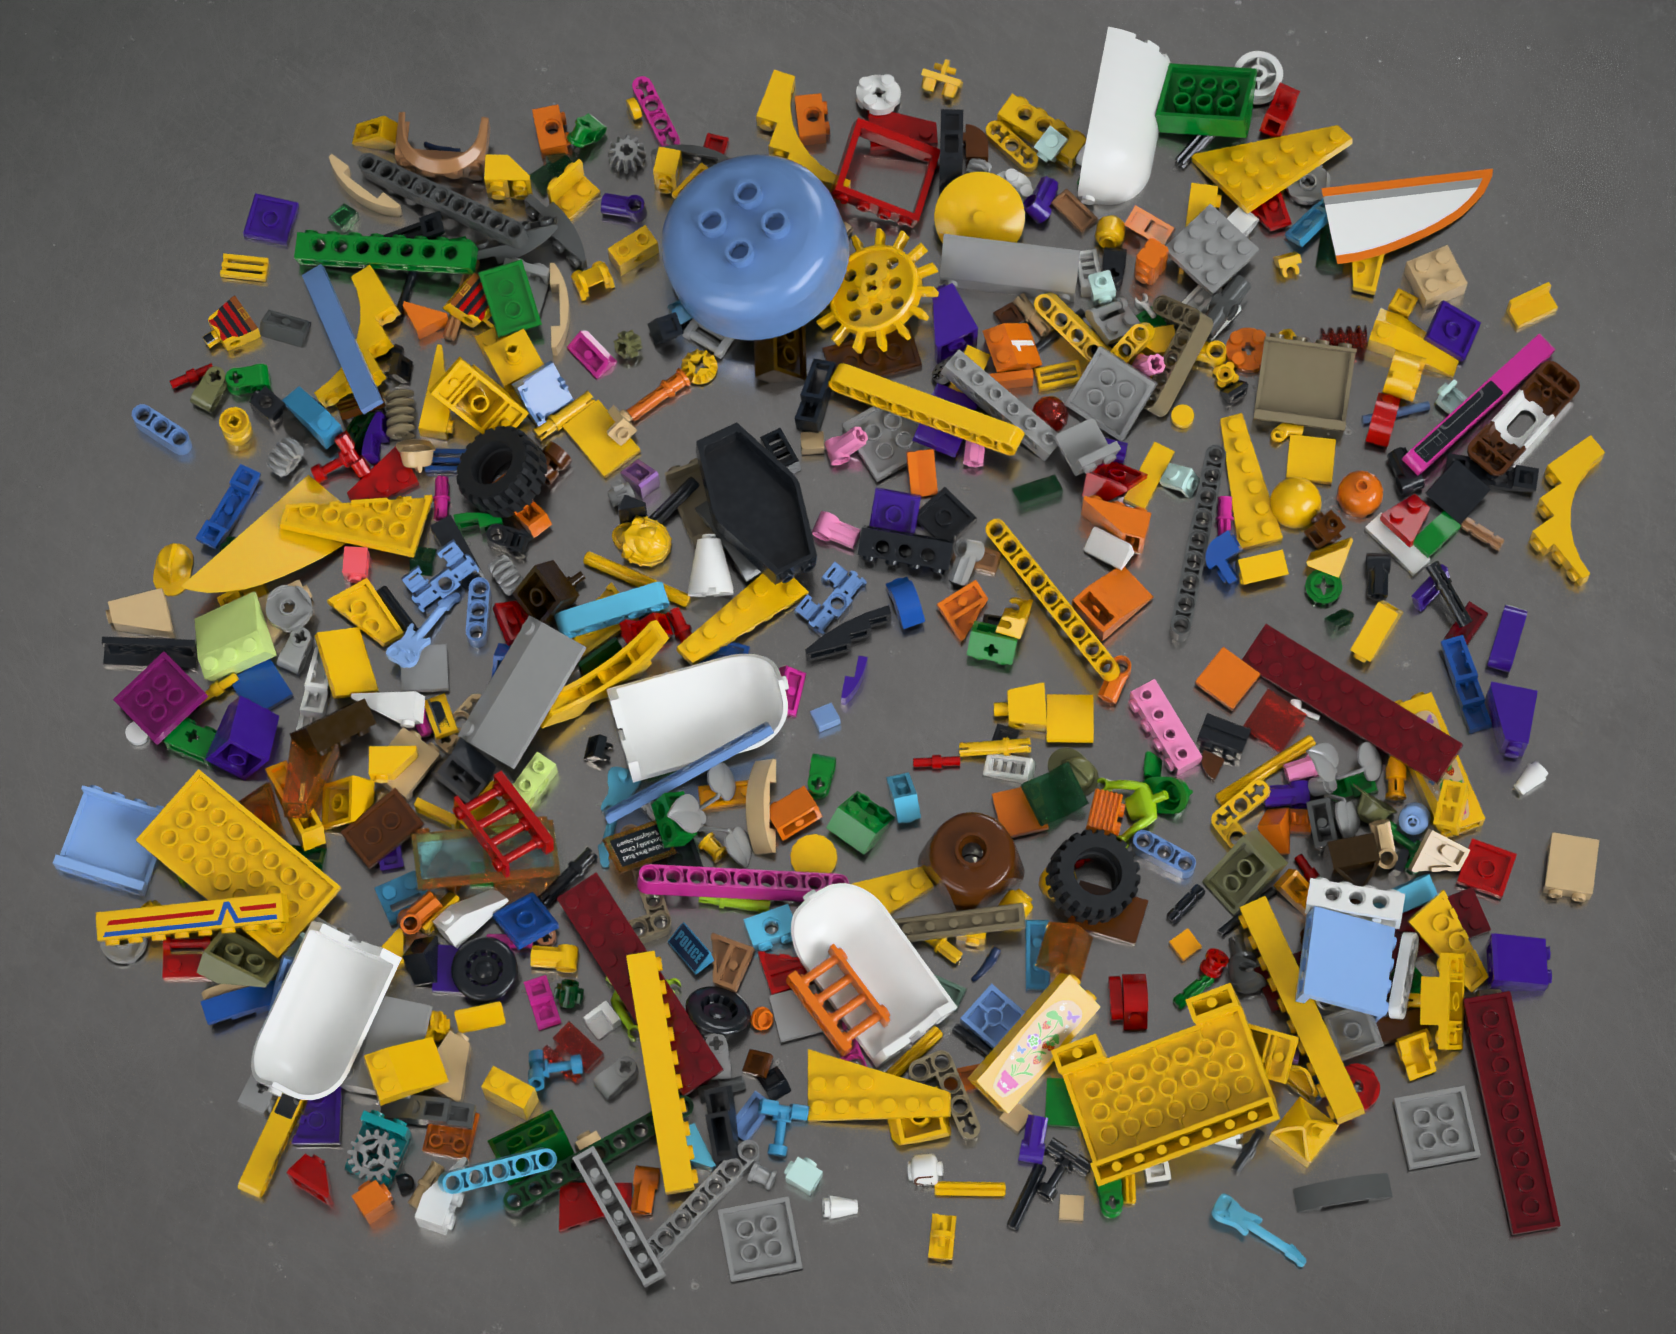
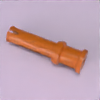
[626,368,691,422]

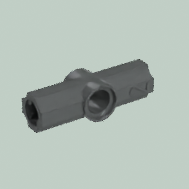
[1205,275,1251,339]

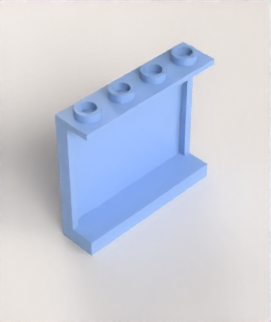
[53,785,164,897]
[1295,906,1397,1022]

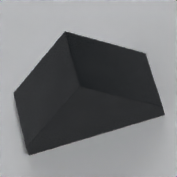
[403,936,438,986]

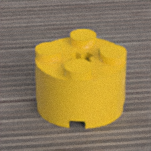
[1382,350,1426,402]

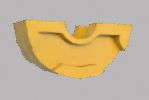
[1395,1028,1437,1081]

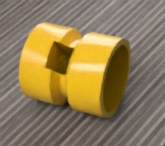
[219,407,253,446]

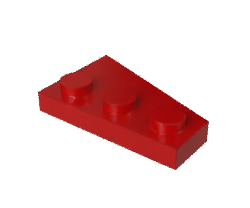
[868,110,938,151]

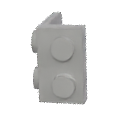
[503,258,550,316]
[1055,418,1121,476]

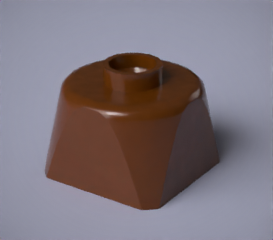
[918,812,1025,911]

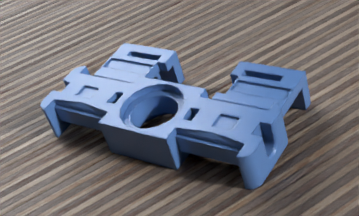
[401,539,479,612]
[794,562,867,637]

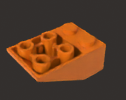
[1081,495,1151,554]
[1071,566,1154,642]

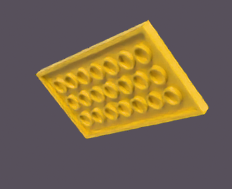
[136,769,342,960]

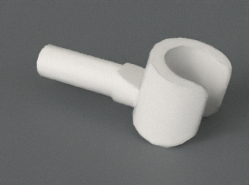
[1135,293,1156,318]
[1288,699,1320,720]

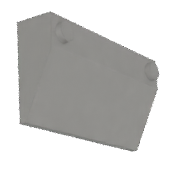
[939,234,1080,303]
[458,616,586,769]

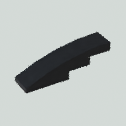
[805,605,891,661]

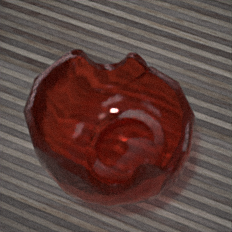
[1032,396,1069,431]

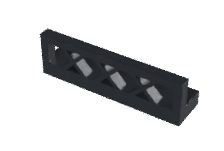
[102,637,198,671]

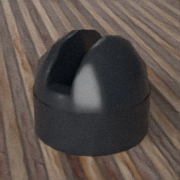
[395,1173,414,1194]

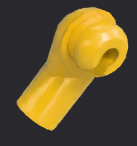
[1271,423,1304,442]

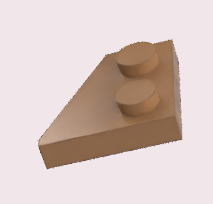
[711,933,755,993]

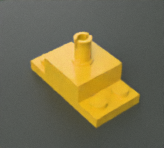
[474,327,544,407]
[430,356,529,434]
[1407,953,1465,1050]
[1248,1023,1299,1084]

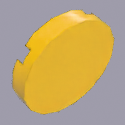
[790,834,837,873]

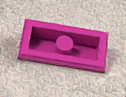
[566,331,617,379]
[779,665,806,717]

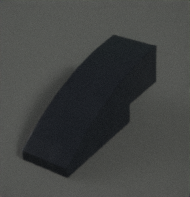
[794,358,836,433]
[430,515,485,591]
[703,1085,738,1162]

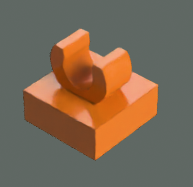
[1290,809,1311,835]

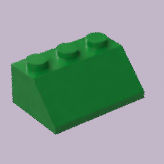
[487,1109,575,1186]

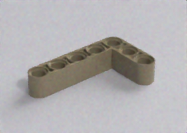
[1143,295,1213,417]
[620,824,672,944]

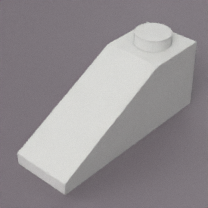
[351,691,425,728]
[432,888,509,949]

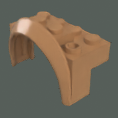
[395,112,491,180]

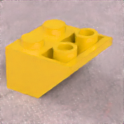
[484,154,533,200]

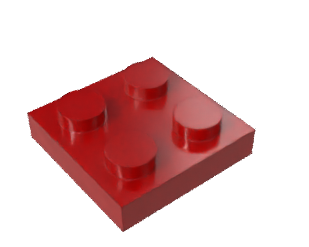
[1456,838,1517,899]

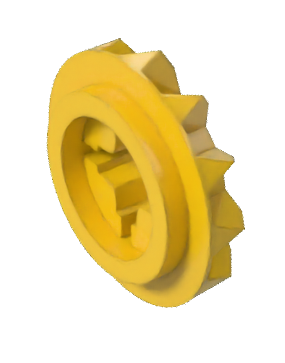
[681,349,718,384]

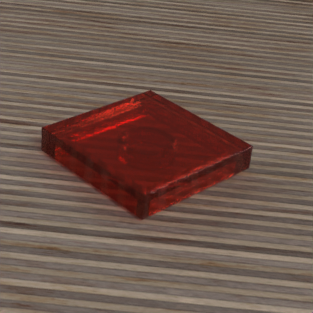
[1243,689,1307,753]

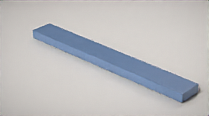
[302,264,384,414]
[603,722,774,824]

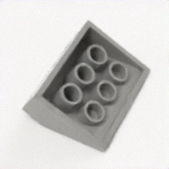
[340,996,433,1099]

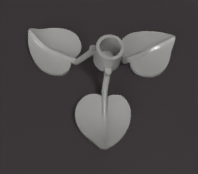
[1306,742,1382,839]
[667,762,752,868]

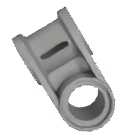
[277,627,314,674]
[706,1033,731,1080]
[592,1056,639,1100]

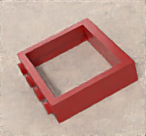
[831,118,940,228]

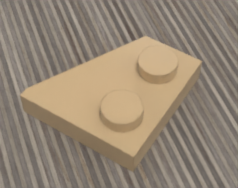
[1408,829,1470,872]

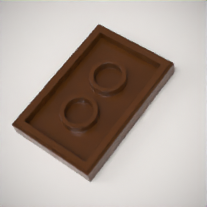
[340,788,425,869]
[1067,880,1148,946]

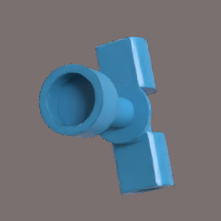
[528,1049,583,1091]
[758,1098,809,1157]

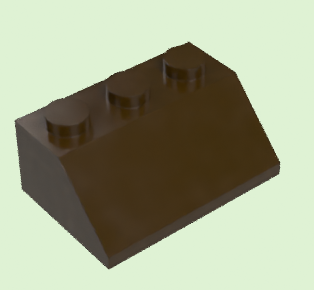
[754,325,807,383]
[290,698,377,757]

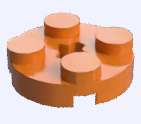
[1226,328,1266,373]

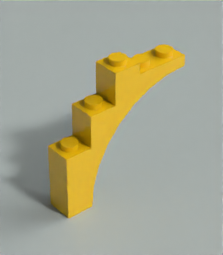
[756,70,851,193]
[314,265,401,409]
[1530,435,1605,586]
[540,620,669,728]

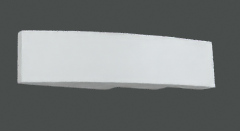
[296,647,331,730]

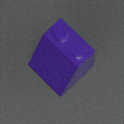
[932,283,978,364]
[1485,681,1538,758]
[205,695,280,780]
[1485,933,1552,992]

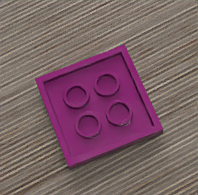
[113,651,209,745]

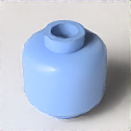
[1398,802,1431,835]

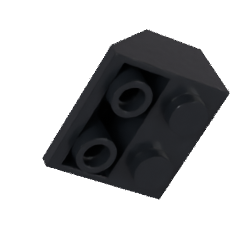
[431,737,497,803]

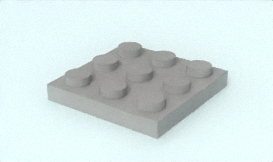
[1166,204,1260,297]
[1064,346,1158,441]
[842,406,934,482]
[1393,1085,1481,1170]
[718,1196,803,1282]

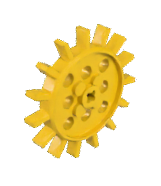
[816,228,939,354]

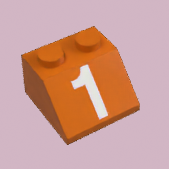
[982,323,1042,373]

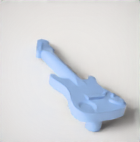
[386,592,461,668]

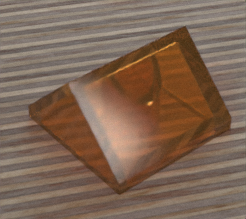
[239,782,286,837]
[1035,922,1093,980]

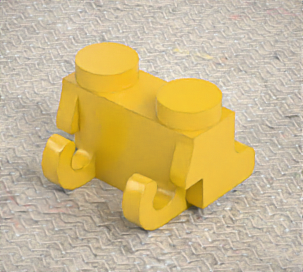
[571,261,615,301]

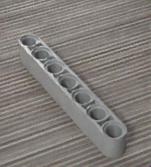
[647,1140,760,1263]

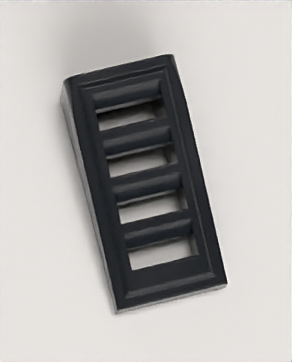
[760,428,801,474]

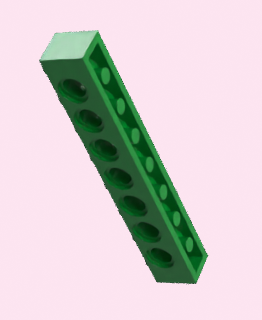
[294,230,478,275]

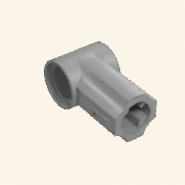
[948,537,985,586]

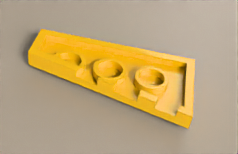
[1407,890,1489,993]

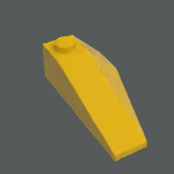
[1366,308,1459,378]

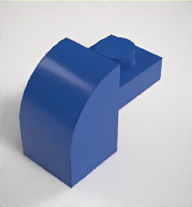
[1205,530,1243,584]
[885,577,925,629]

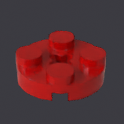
[1345,1063,1380,1111]

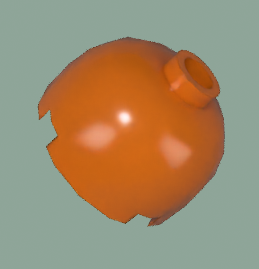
[1337,470,1383,518]

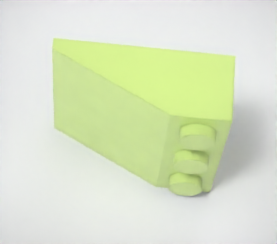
[194,592,277,682]

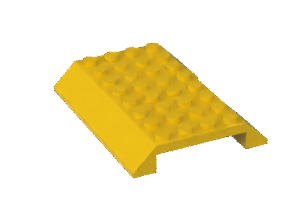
[1051,983,1280,1186]

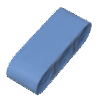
[132,404,192,455]
[466,577,491,648]
[1132,830,1196,879]

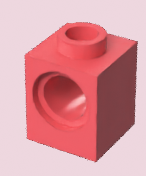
[342,546,370,584]

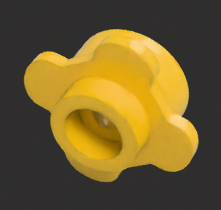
[1213,362,1239,388]

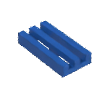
[425,449,467,473]

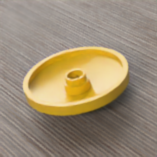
[934,171,1025,243]

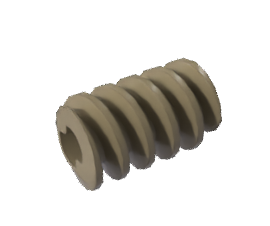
[386,389,415,440]

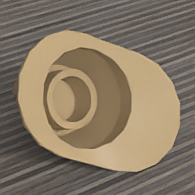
[396,439,436,473]

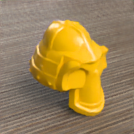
[612,515,672,568]

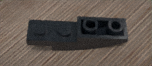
[939,109,963,196]

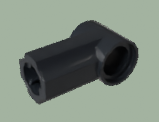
[1387,447,1425,495]
[1365,553,1391,600]

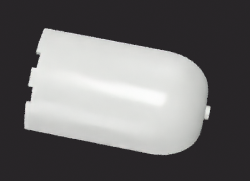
[1077,27,1171,205]
[606,654,789,783]
[791,883,958,1068]
[251,921,402,1100]

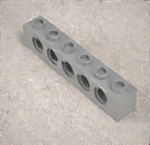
[940,349,1058,462]
[573,1146,666,1288]

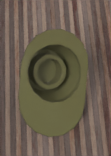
[1048,748,1099,796]
[1353,784,1397,823]

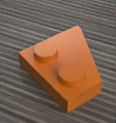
[936,580,988,643]

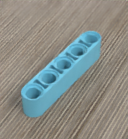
[554,582,670,638]
[1359,874,1438,913]
[438,1148,557,1194]

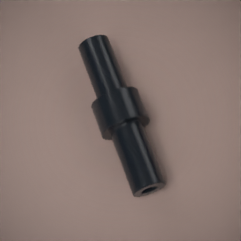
[952,1023,992,1057]
[1231,1129,1265,1174]

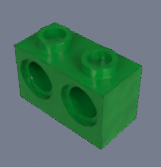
[651,791,697,848]

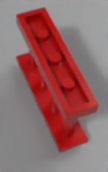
[452,770,554,878]

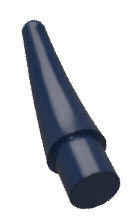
[424,142,461,152]
[971,946,1002,981]

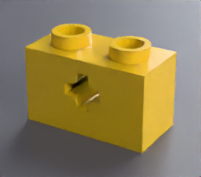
[653,147,683,194]
[608,225,659,276]

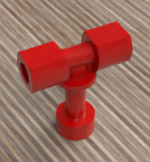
[310,430,371,484]

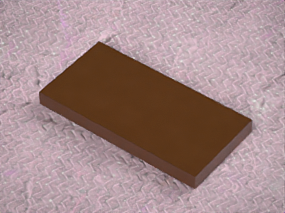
[822,324,922,378]

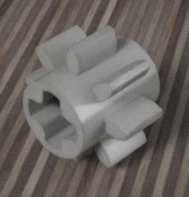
[607,479,635,507]

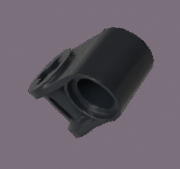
[1102,247,1127,292]
[486,524,532,559]

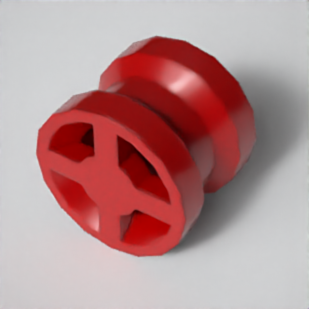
[1200,948,1229,978]

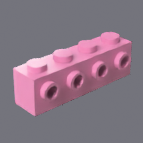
[1128,679,1202,777]

